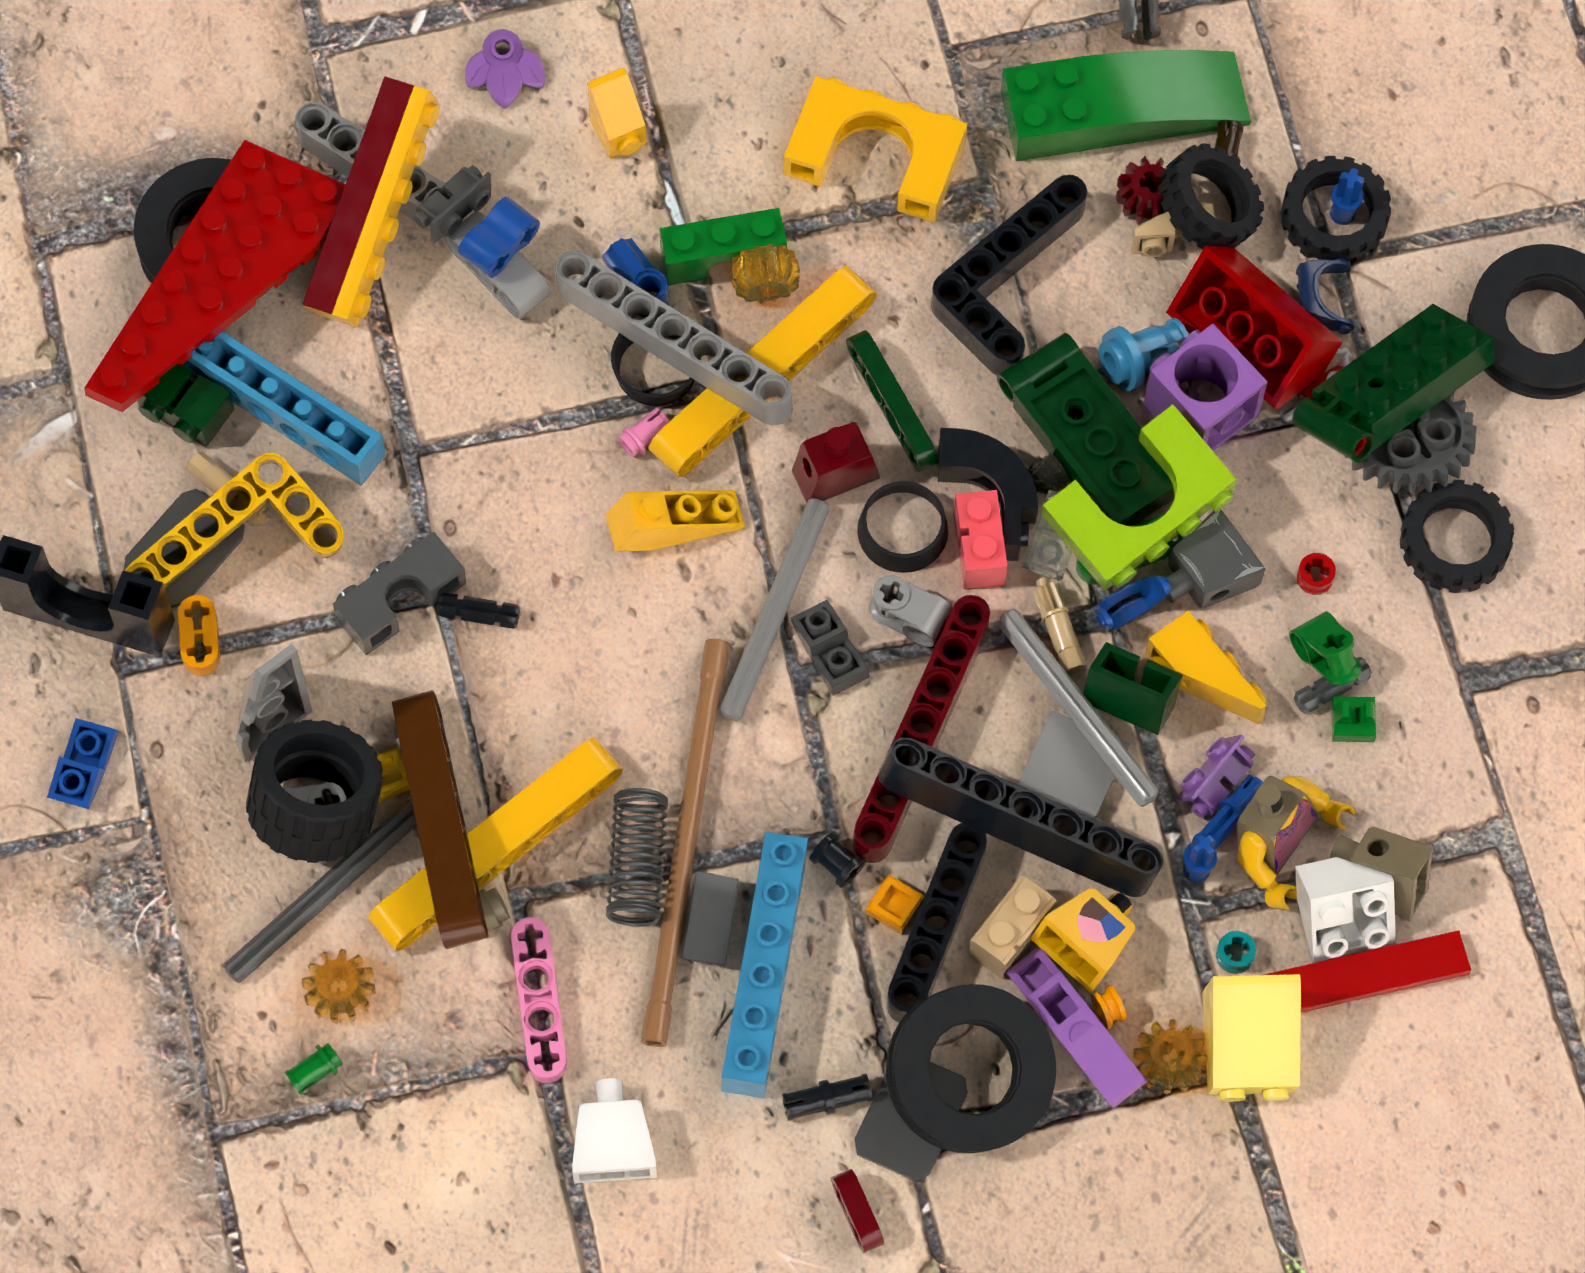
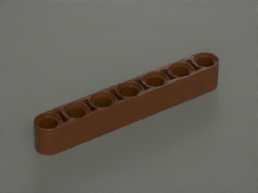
[392,690,489,949]

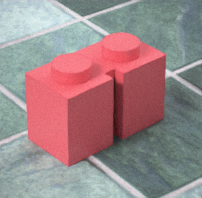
[953,490,1008,590]

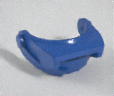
[1092,576,1171,632]

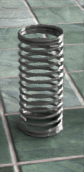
[606,788,668,926]

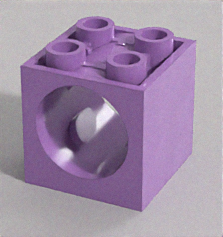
[1144,324,1268,451]

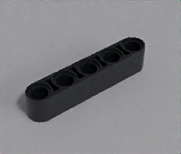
[887,823,987,1023]

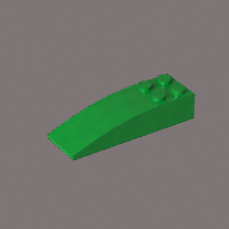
[1000,50,1251,161]

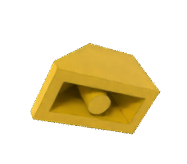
[587,67,646,159]

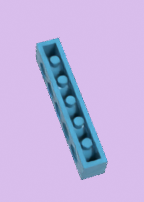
[183,332,386,486]
[722,832,808,1099]

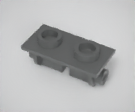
[413,165,491,244]

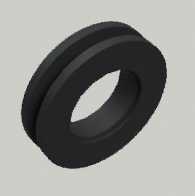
[134,158,271,299]
[1466,244,1585,400]
[886,984,1056,1153]

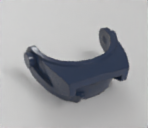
[1296,258,1354,334]

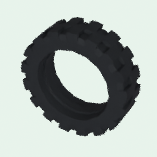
[1159,143,1264,249]
[1281,156,1391,262]
[1400,480,1514,593]

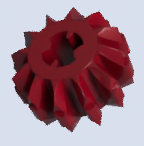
[1116,156,1166,226]

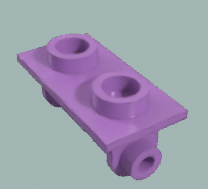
[1175,735,1255,819]

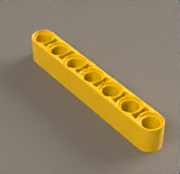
[648,266,877,477]
[368,737,624,952]

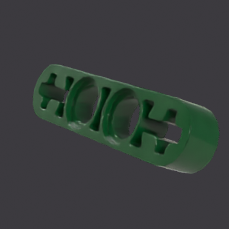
[846,330,939,472]

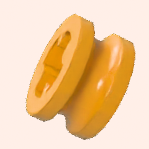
[1090,985,1127,1029]

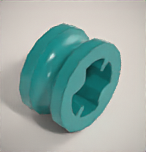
[1216,931,1256,974]

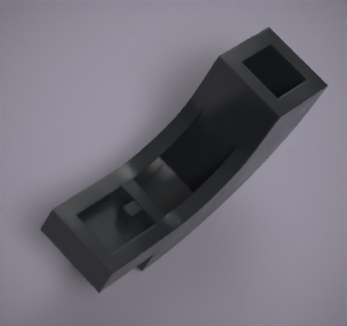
[938,428,1038,561]

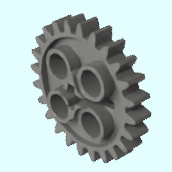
[1345,391,1477,495]

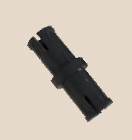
[781,1073,873,1121]

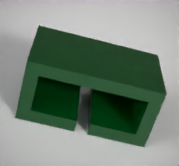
[137,363,235,448]
[1083,642,1183,735]

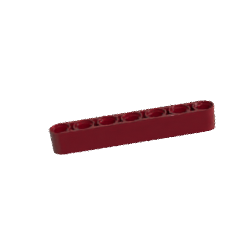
[853,595,990,863]

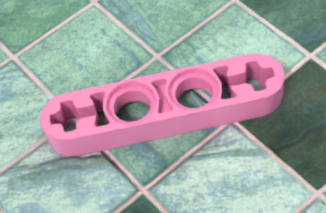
[511,917,567,1084]

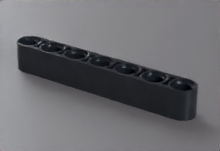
[878,738,1164,897]

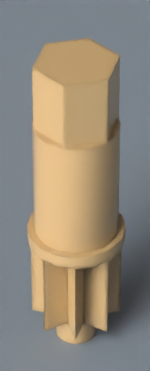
[186,451,271,527]
[1032,577,1087,675]

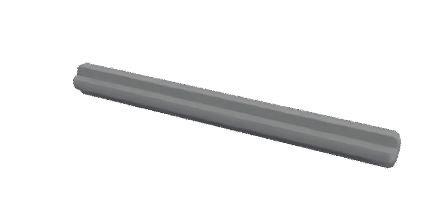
[720,498,829,721]
[998,609,1159,807]

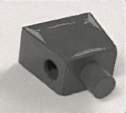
[1166,510,1266,608]

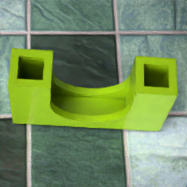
[1042,404,1237,591]

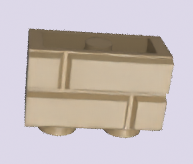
[968,875,1057,979]

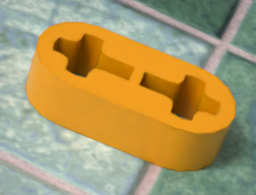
[178,595,221,676]

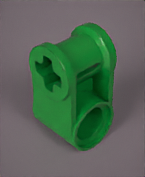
[1289,611,1362,685]

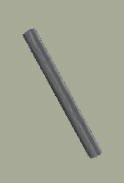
[224,799,417,983]

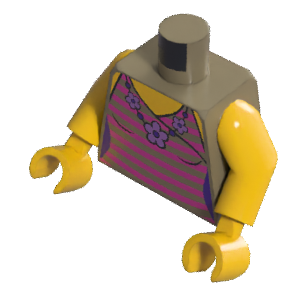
[1237,775,1356,910]

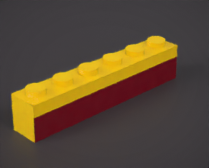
[302,76,440,328]

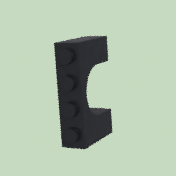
[0,535,175,657]

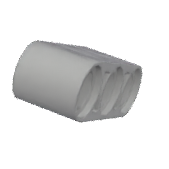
[444,211,552,319]

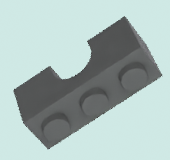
[333,532,467,655]

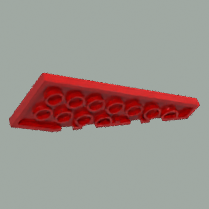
[84,139,345,412]

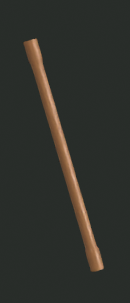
[641,639,730,1047]

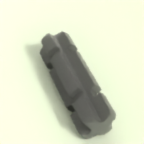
[1294,657,1372,714]

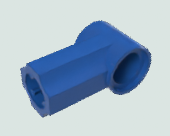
[602,238,669,318]

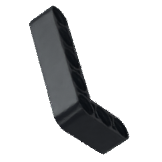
[931,174,1087,376]

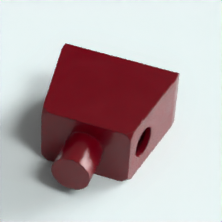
[792,422,880,503]

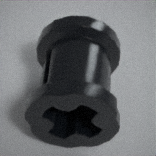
[809,831,866,888]

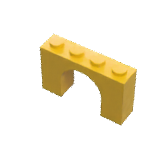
[783,76,968,223]

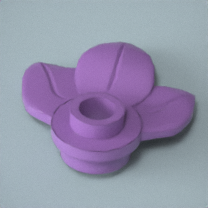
[465,29,545,109]

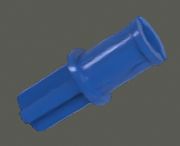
[1330,168,1364,225]
[1200,775,1263,849]
[1183,833,1218,883]

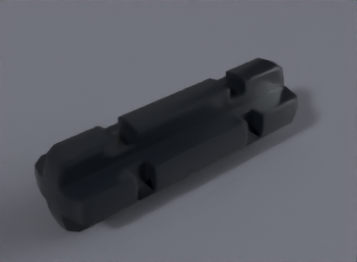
[438,593,520,629]

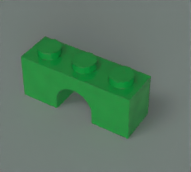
[659,208,787,285]

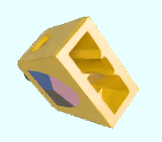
[1030,888,1136,993]

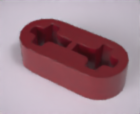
[831,1169,884,1253]

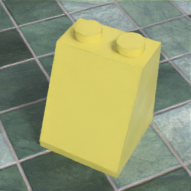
[1202,974,1301,1102]

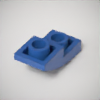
[47,718,119,809]

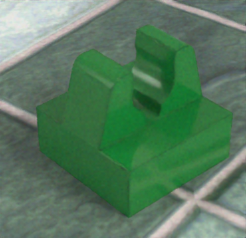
[1331,696,1376,742]

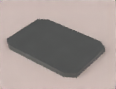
[124,489,245,608]
[854,1062,968,1182]

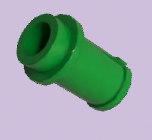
[285,1043,343,1095]

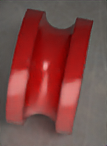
[1296,553,1336,595]

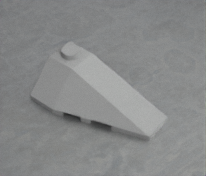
[236,644,312,761]

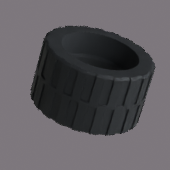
[246,719,383,863]

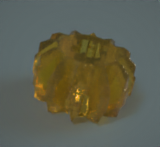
[731,243,800,304]
[302,948,376,1024]
[1133,1019,1208,1095]

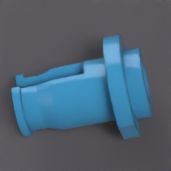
[1098,318,1188,391]

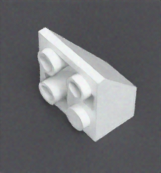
[1295,857,1396,963]

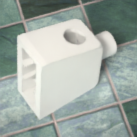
[572,1078,657,1184]

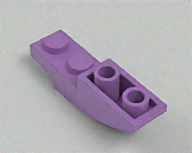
[1006,946,1147,1109]

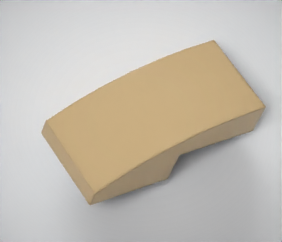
[1131,203,1214,257]

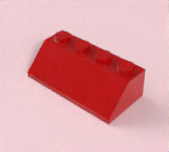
[1166,246,1343,409]

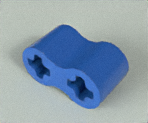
[458,197,540,278]

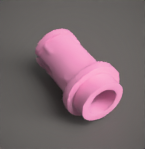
[618,407,670,457]

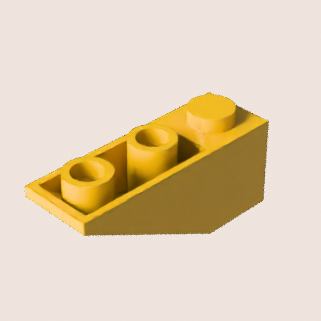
[605,490,745,552]
[1145,610,1267,724]

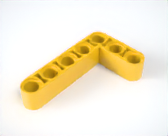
[125,453,344,589]

